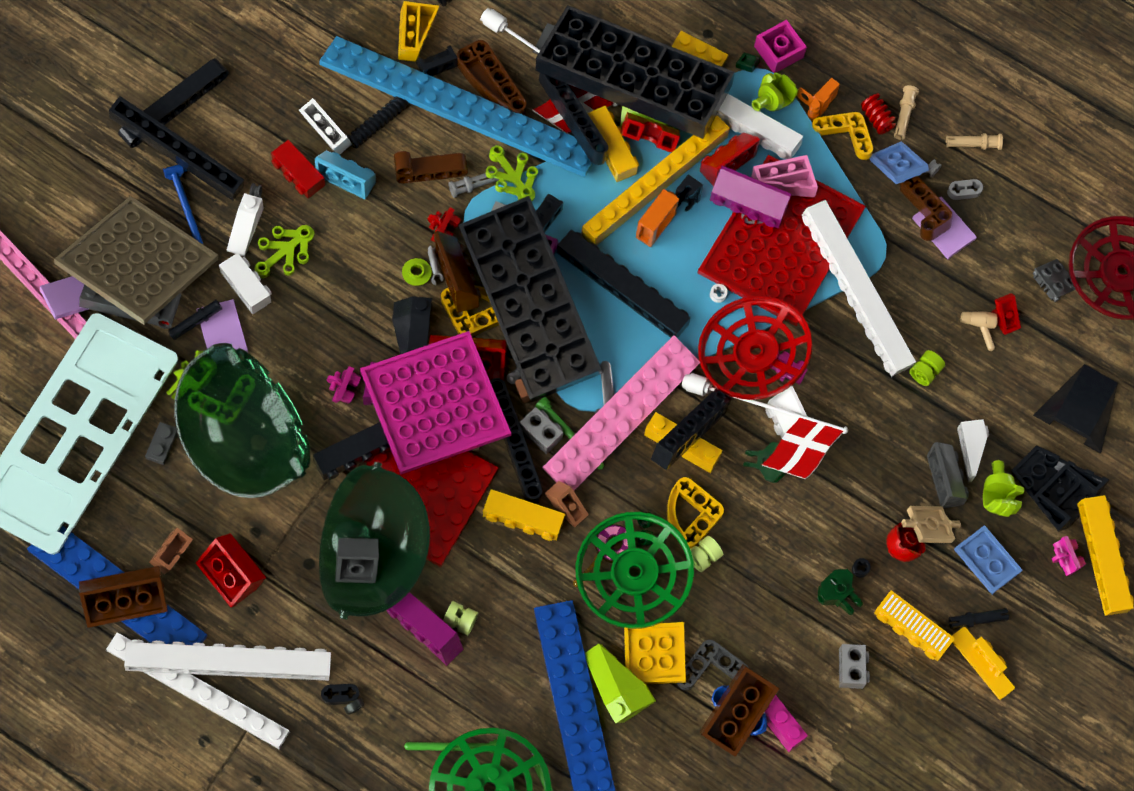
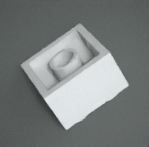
[766,386,807,438]

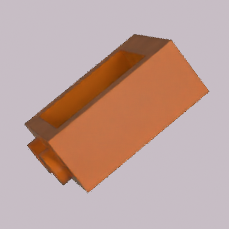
[635,189,679,247]

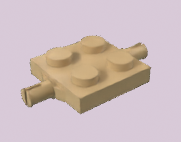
[902,506,961,543]

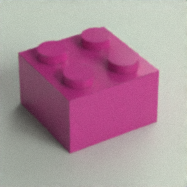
[754,20,807,73]

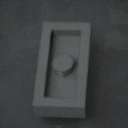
[145,422,179,465]

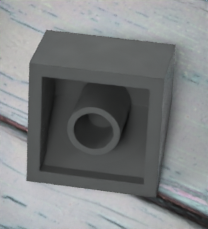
[335,538,379,583]

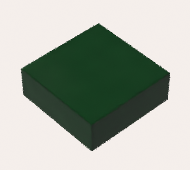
[736,52,760,72]

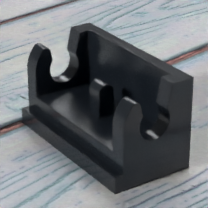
[416,45,458,76]
[675,174,703,212]
[536,194,563,233]

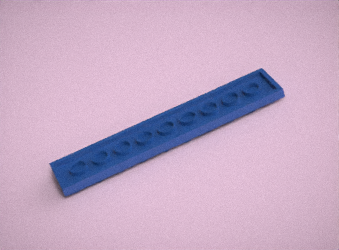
[27,526,208,645]
[534,600,615,791]

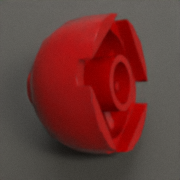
[886,522,926,562]

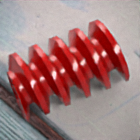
[861,93,896,135]

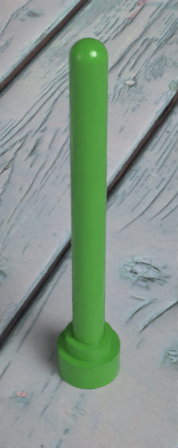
[535,397,604,469]
[404,739,497,755]

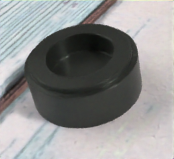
[344,698,364,715]

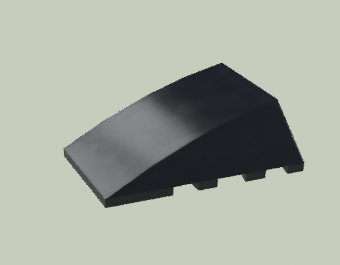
[1033,364,1118,454]
[1011,445,1109,532]

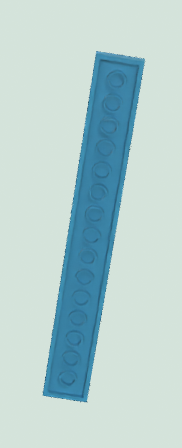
[320,36,593,177]

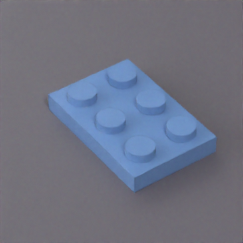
[870,141,929,184]
[954,525,1023,594]

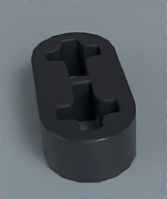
[321,684,360,705]

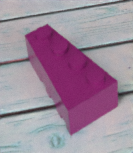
[385,585,464,666]

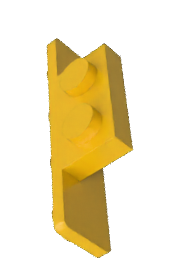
[952,627,1015,700]

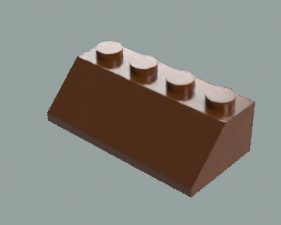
[434,231,481,313]
[79,566,168,628]
[699,664,780,757]

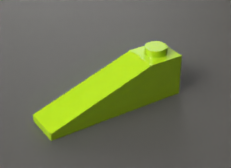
[585,643,656,724]

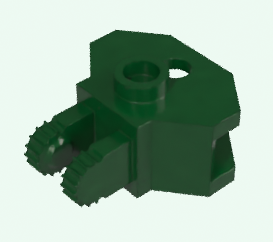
[743,442,786,483]
[817,569,863,615]

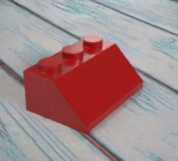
[700,132,760,187]
[196,533,266,608]

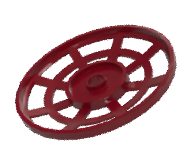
[1068,216,1134,320]

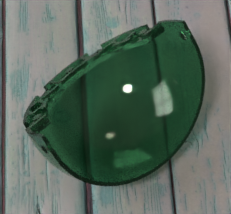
[174,343,310,498]

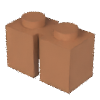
[149,528,193,574]

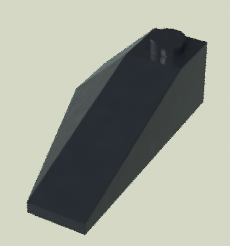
[392,296,432,354]

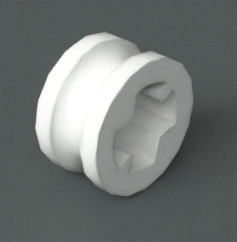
[710,284,728,303]

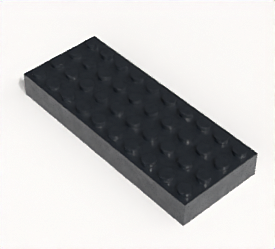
[535,5,735,139]
[459,196,603,402]

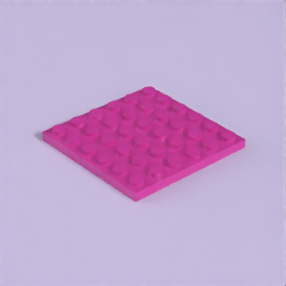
[360,331,511,474]

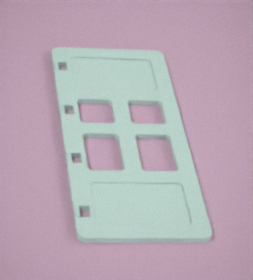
[0,313,178,555]

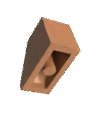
[545,481,589,527]

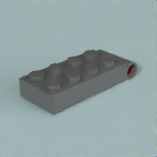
[79,284,182,329]

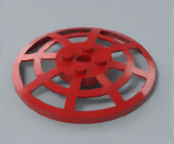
[698,296,813,400]

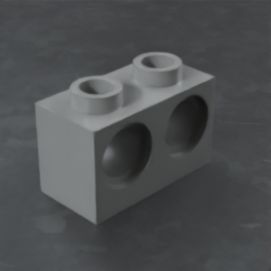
[519,407,563,454]
[839,644,870,689]

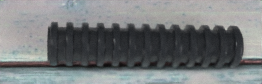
[347,96,410,149]

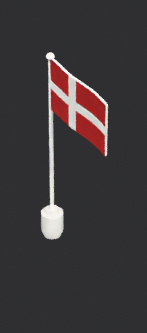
[480,8,618,134]
[682,373,848,479]

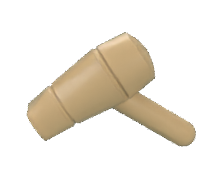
[960,311,998,351]

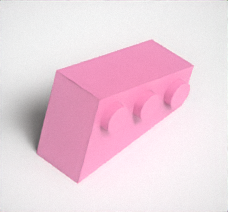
[751,155,818,197]

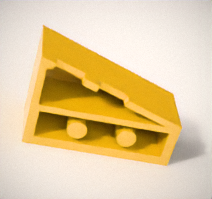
[398,1,439,62]

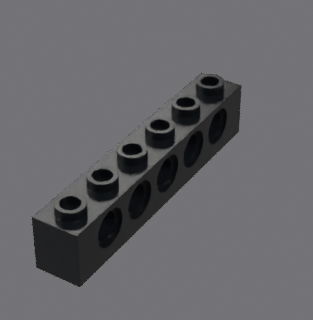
[651,388,732,470]

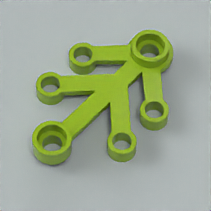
[485,145,538,201]
[254,225,314,278]

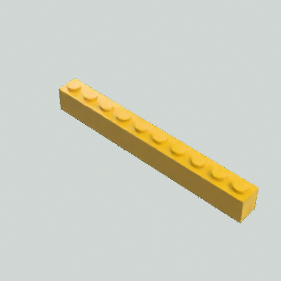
[581,116,730,245]

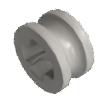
[925,159,942,178]

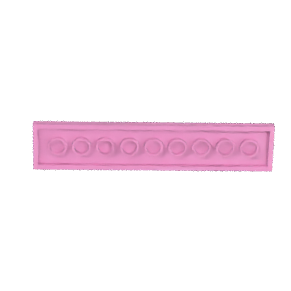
[542,335,700,490]

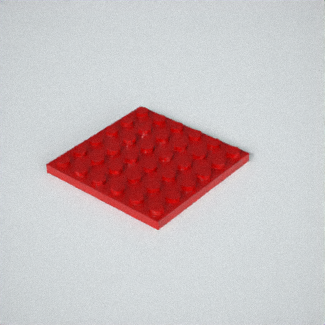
[339,450,499,567]

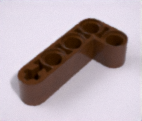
[394,151,468,184]
[900,176,952,241]

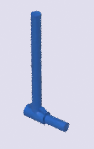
[163,164,204,245]

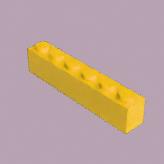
[1077,495,1134,616]

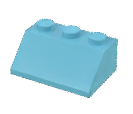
[315,150,376,200]

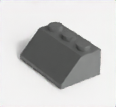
[927,442,969,509]

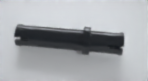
[168,299,223,340]
[948,608,1009,629]

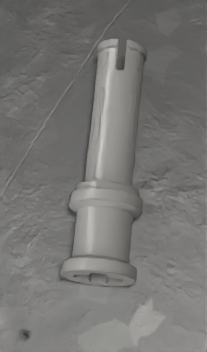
[448,168,504,198]

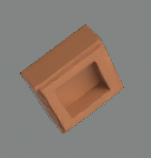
[515,379,530,403]

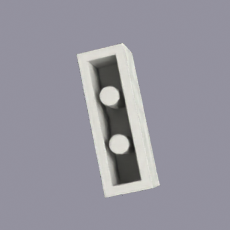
[299,98,352,155]
[219,253,272,315]

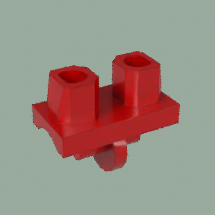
[427,207,461,242]

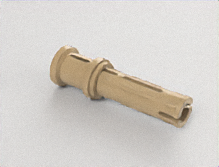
[894,85,919,140]
[946,133,1003,150]

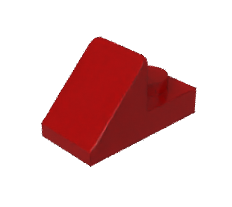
[991,293,1021,335]

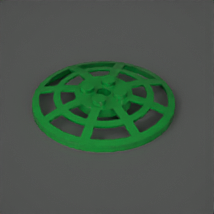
[575,512,694,629]
[429,728,551,791]

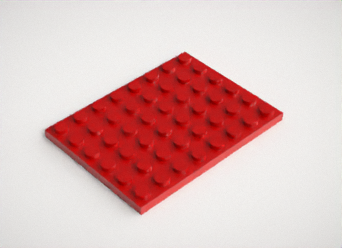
[697,155,866,326]

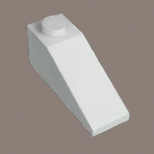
[227,193,264,257]
[957,419,989,482]

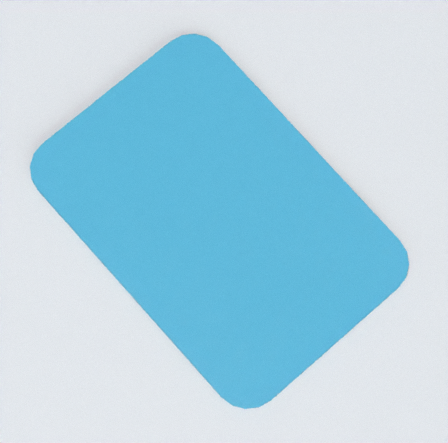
[463,68,887,412]

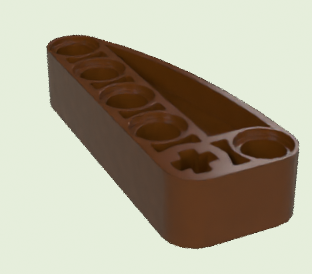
[457,40,526,115]

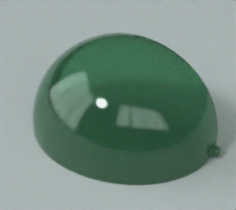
[319,462,430,620]

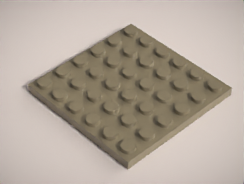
[54,196,218,325]

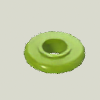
[402,258,432,286]

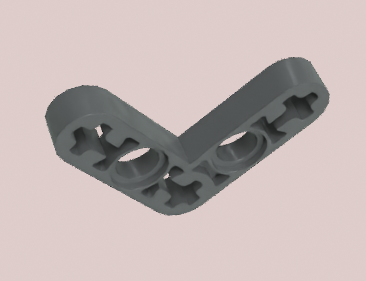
[677,640,748,690]

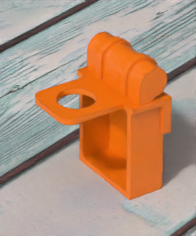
[797,78,840,121]

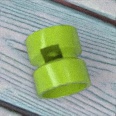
[910,350,945,386]

